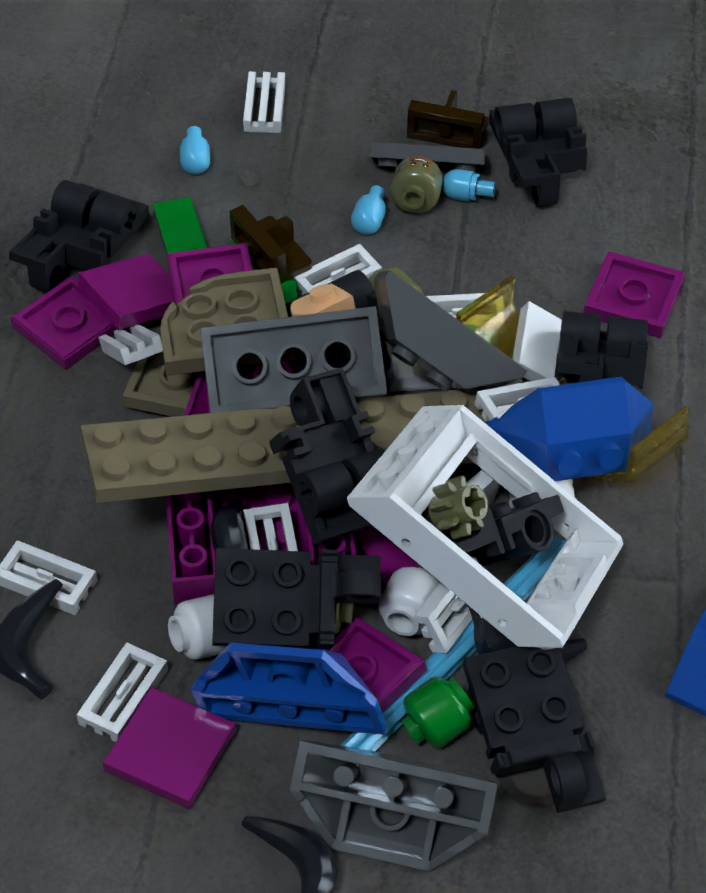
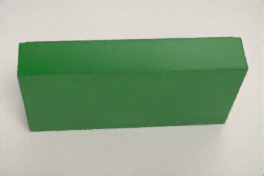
[153,197,207,255]

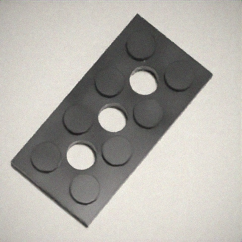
[200,306,387,413]

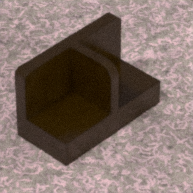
[407,90,489,149]
[229,205,312,283]

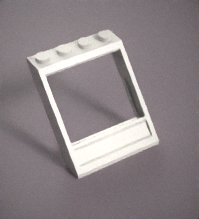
[347,405,623,650]

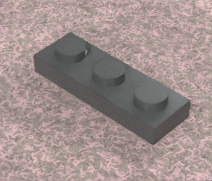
[370,142,485,172]

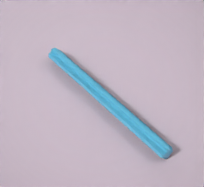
[340,535,565,752]

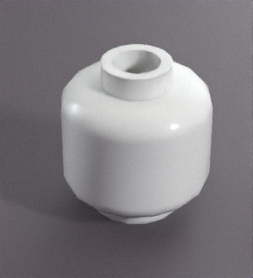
[378,567,440,636]
[168,594,227,660]

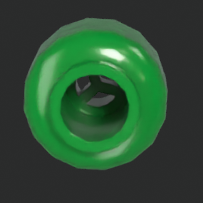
[401,676,475,749]

